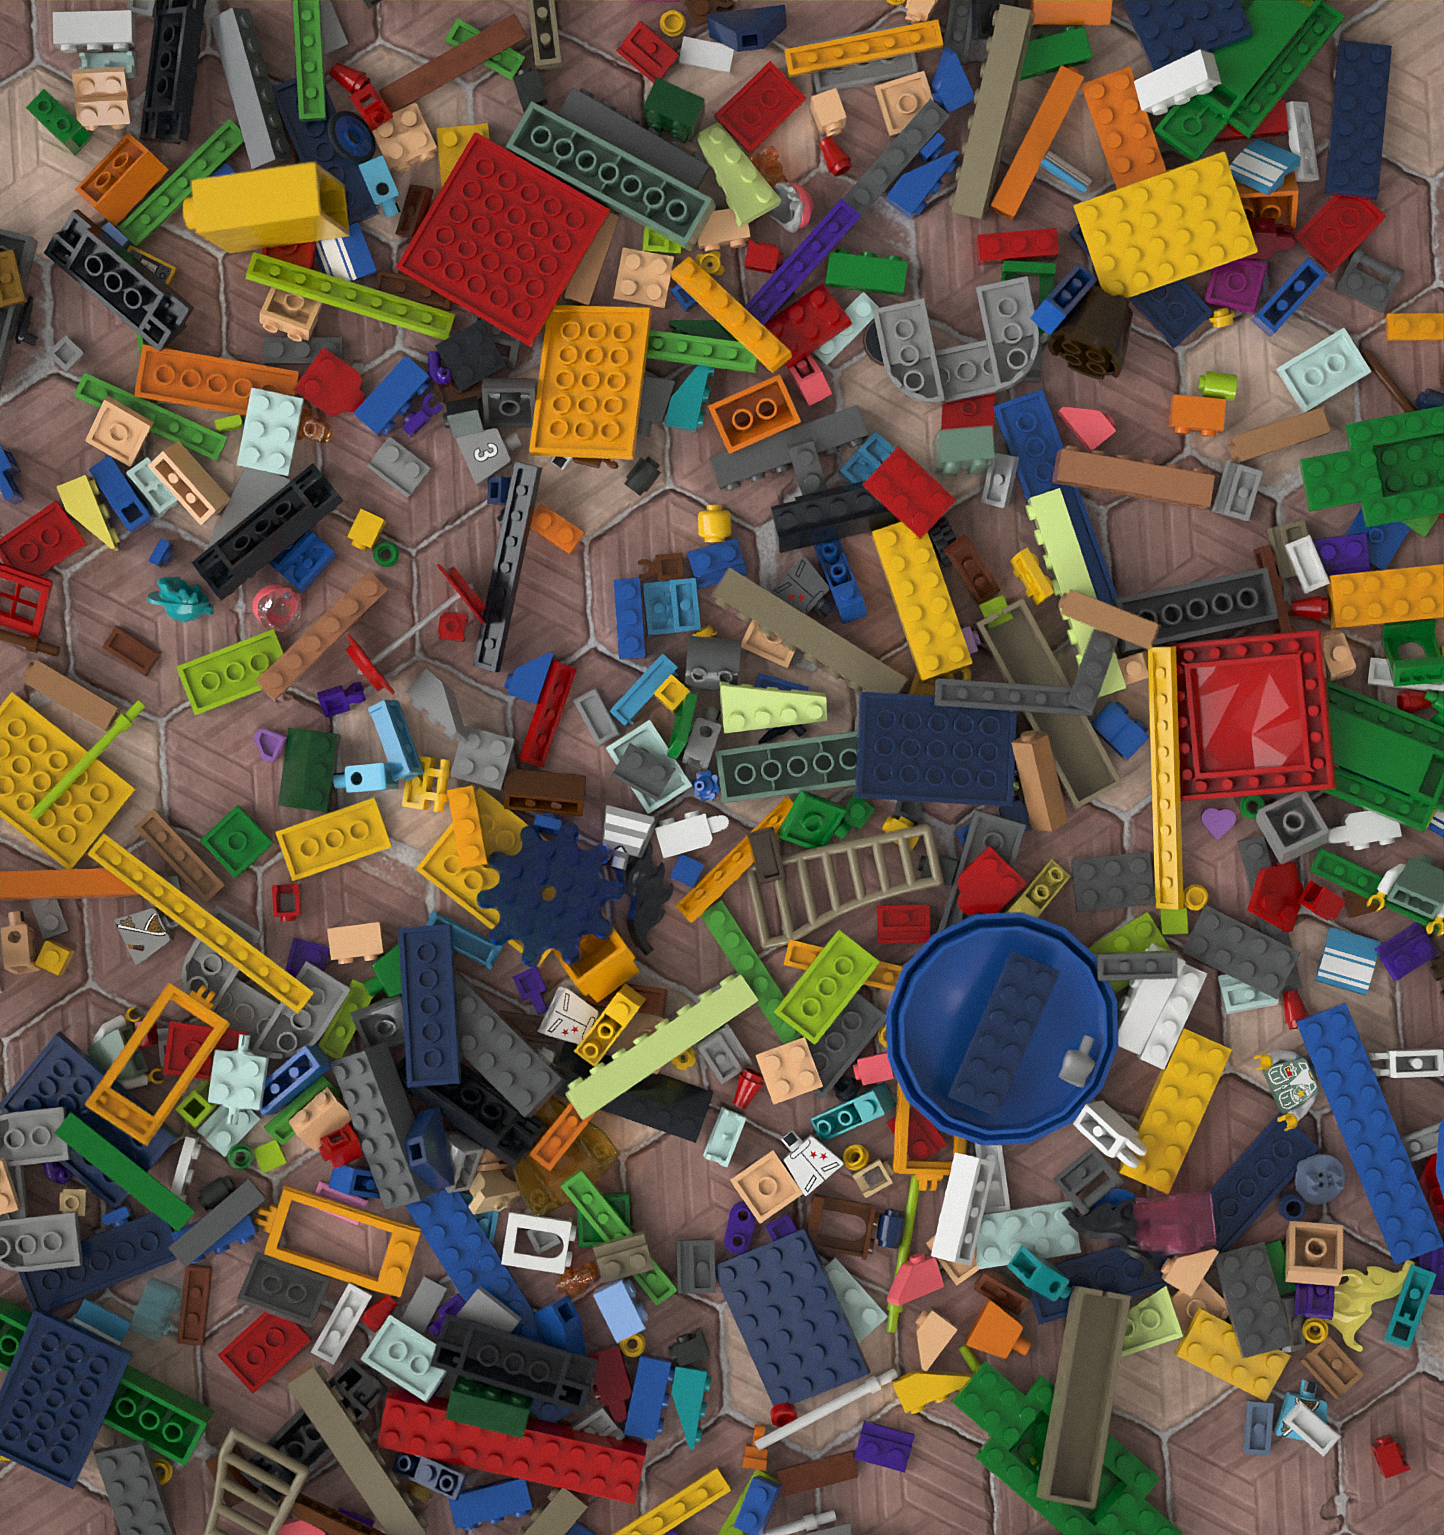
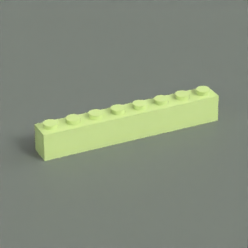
[1025,488,1127,698]
[565,974,759,1120]

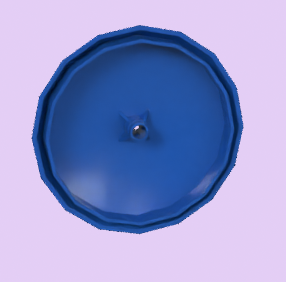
[886,912,1119,1146]

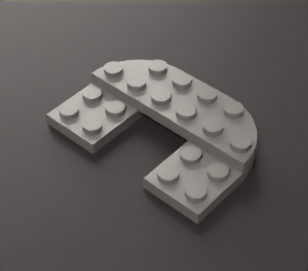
[873,276,1039,405]
[181,905,352,1059]
[0,1106,83,1272]

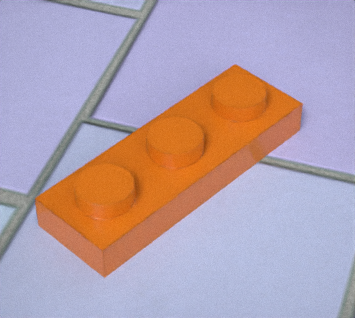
[529,1103,598,1171]

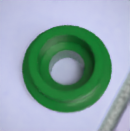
[373,541,399,567]
[1239,795,1266,819]
[227,1143,254,1170]

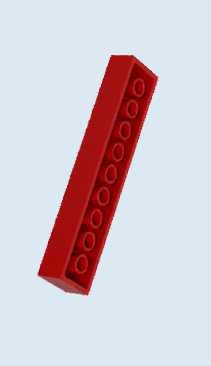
[377,1386,647,1504]

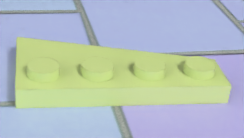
[696,122,781,228]
[719,681,827,733]
[1121,1286,1185,1357]

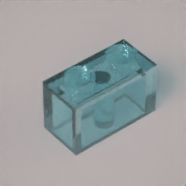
[128,1277,182,1341]

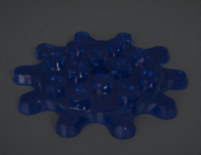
[476,822,625,967]

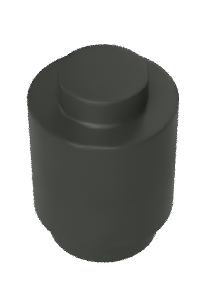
[624,456,661,496]
[198,1175,237,1211]

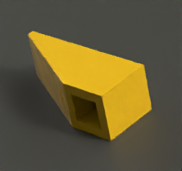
[574,983,646,1067]
[891,1370,973,1414]

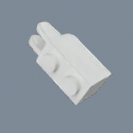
[655,810,729,858]
[1328,810,1402,850]
[1366,1048,1444,1078]
[1073,1100,1148,1168]

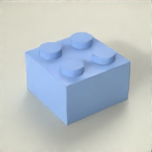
[593,1277,648,1343]

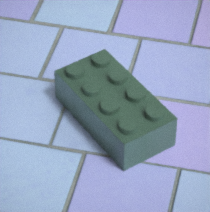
[932,426,995,477]

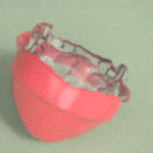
[252,584,302,632]

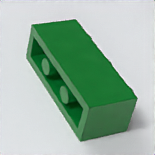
[1020,25,1092,81]
[825,248,908,297]

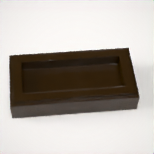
[747,826,786,885]

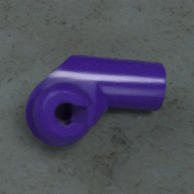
[428,351,452,385]
[43,1161,72,1184]

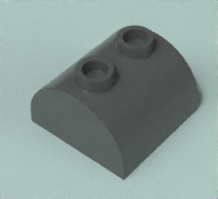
[482,377,537,428]
[685,636,742,691]

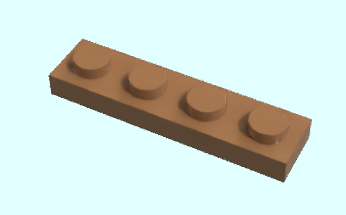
[134,809,226,903]

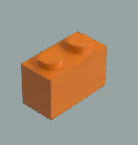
[1168,395,1226,437]
[530,503,585,556]

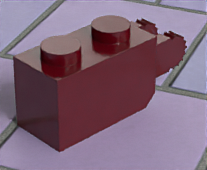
[1243,217,1296,259]
[588,1343,632,1423]

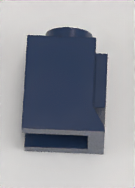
[998,795,1031,831]

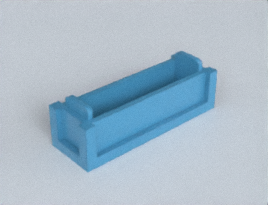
[609,653,679,726]
[368,700,424,781]
[426,910,503,970]

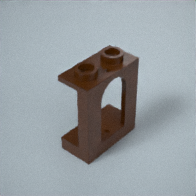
[807,1194,880,1260]

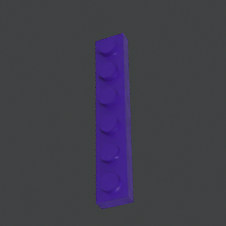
[744,198,861,326]

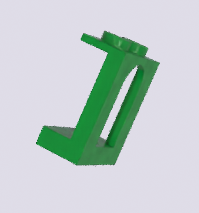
[26,89,93,156]
[1001,261,1056,334]
[1381,619,1444,687]

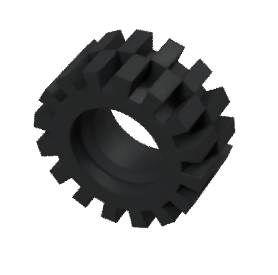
[928,516,957,568]

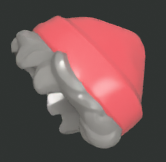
[771,182,814,233]

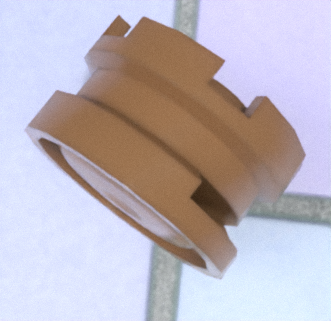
[476,1148,509,1172]

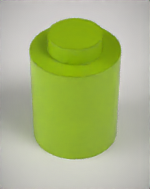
[1197,371,1238,401]

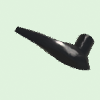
[15,296,38,347]
[758,724,807,744]

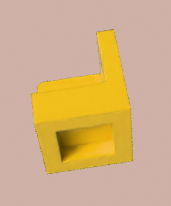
[654,674,691,714]

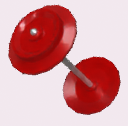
[345,564,486,694]

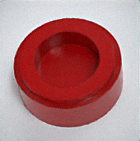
[770,1402,797,1427]

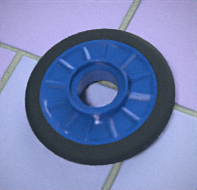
[328,111,376,164]

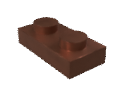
[395,184,434,239]
[973,1268,1032,1316]

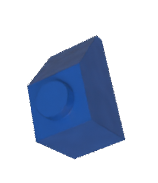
[931,47,975,113]
[504,653,554,704]
[328,1164,381,1199]

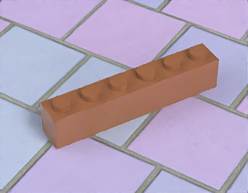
[1052,446,1215,510]
[256,570,388,702]

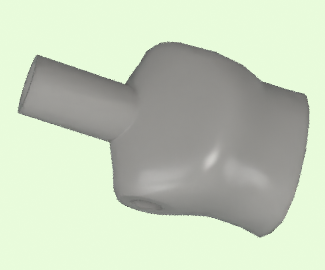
[1058,1035,1095,1087]

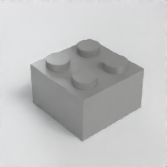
[450,726,516,790]
[1256,791,1330,865]

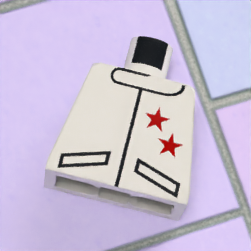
[537,987,599,1044]
[781,1130,844,1196]

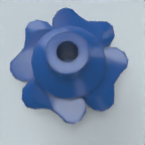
[692,770,721,802]

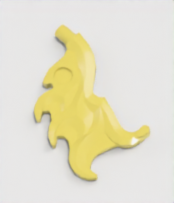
[1312,1260,1416,1352]

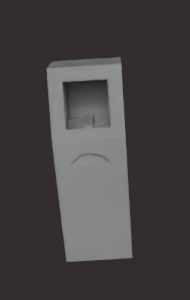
[406,668,468,744]

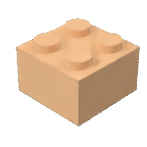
[1285,1221,1343,1286]

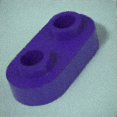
[724,1201,756,1254]

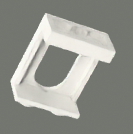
[501,1208,577,1274]

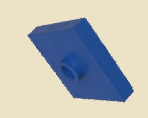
[1345,508,1411,571]

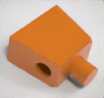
[964,1298,1032,1359]

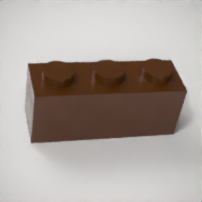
[504,768,586,816]

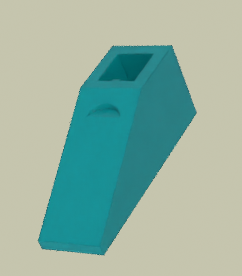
[665,365,715,433]
[810,1082,896,1142]
[671,1363,711,1450]

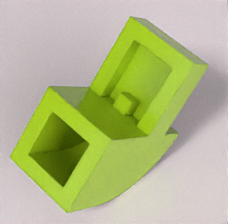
[175,1080,218,1128]

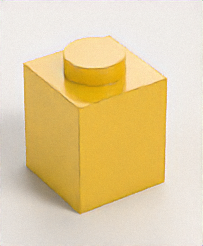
[347,509,387,551]
[35,940,75,976]

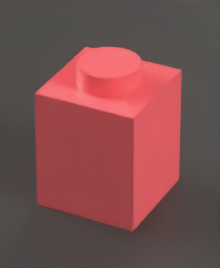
[853,1051,894,1085]

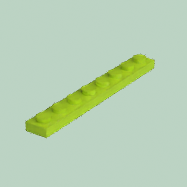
[245,252,455,340]

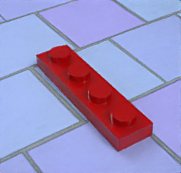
[519,660,577,768]

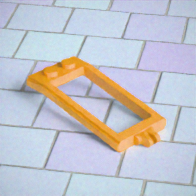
[85,983,230,1146]
[893,1083,967,1191]
[254,1184,421,1298]

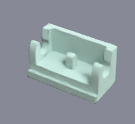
[79,51,136,79]
[126,457,178,520]
[703,1107,746,1167]

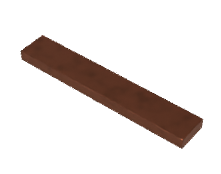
[378,14,528,113]

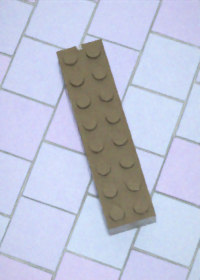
[975,598,1123,809]
[1036,1285,1131,1509]

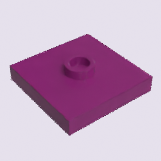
[1204,258,1268,315]

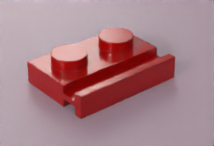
[616,21,681,83]
[877,904,930,944]
[886,1105,947,1160]

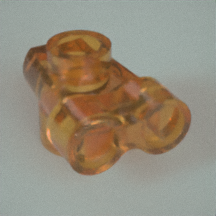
[748,145,788,189]
[297,408,332,444]
[555,1261,598,1299]

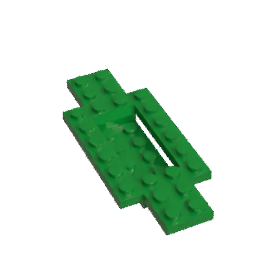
[1154,0,1345,162]
[1299,406,1444,528]
[1319,681,1444,833]
[951,1361,1183,1535]

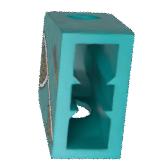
[1007,1245,1072,1301]

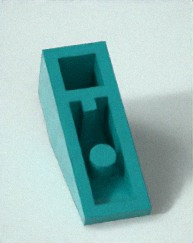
[1382,1264,1436,1351]

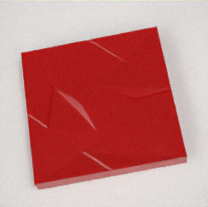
[1162,629,1337,801]

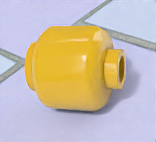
[698,505,732,542]

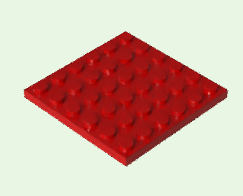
[395,132,611,347]

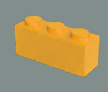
[447,785,489,868]

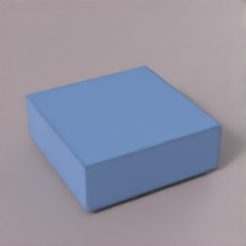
[103,222,132,250]

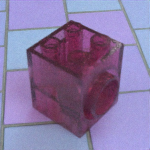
[1133,1191,1216,1255]

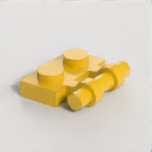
[1010,547,1054,606]
[402,756,451,812]

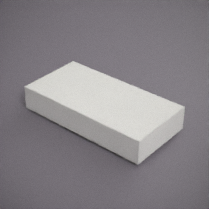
[679,36,734,74]
[1284,535,1330,594]
[1283,1400,1341,1457]

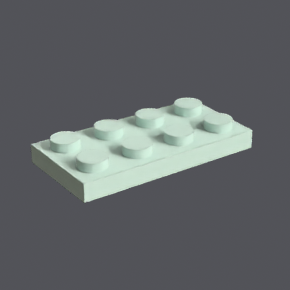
[975,1200,1081,1269]

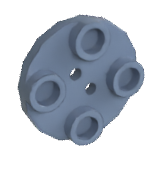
[1295,1154,1345,1204]

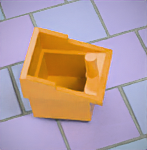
[550,910,640,1003]

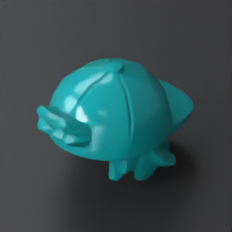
[147,576,215,623]

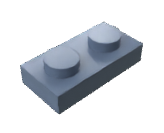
[1242,1400,1274,1456]

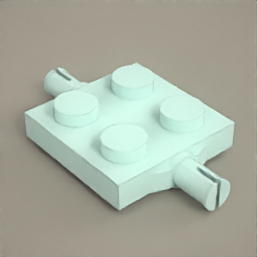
[208,1034,269,1125]

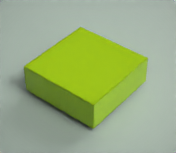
[214,414,245,433]
[979,595,1014,629]
[1160,907,1188,935]
[252,1139,287,1173]

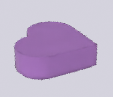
[254,728,287,762]
[1200,808,1236,840]

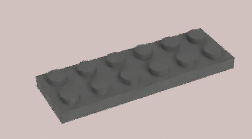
[937,809,1026,933]

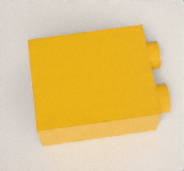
[183,162,350,253]

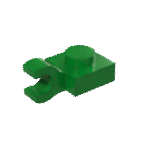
[834,794,875,840]

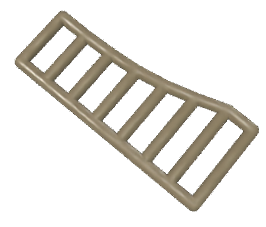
[745,824,944,949]
[203,1427,310,1535]

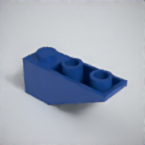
[885,150,959,219]
[89,455,155,534]
[814,539,868,624]
[532,1295,586,1355]

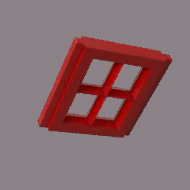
[0,562,53,637]

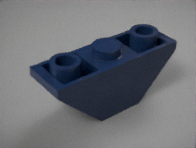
[707,5,787,52]
[404,1107,455,1190]
[392,1451,467,1501]

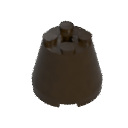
[1047,286,1133,380]

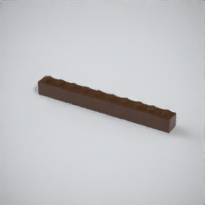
[278,1493,387,1535]

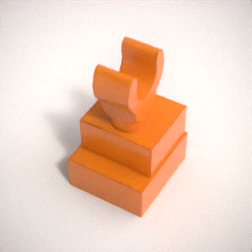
[742,1424,768,1471]

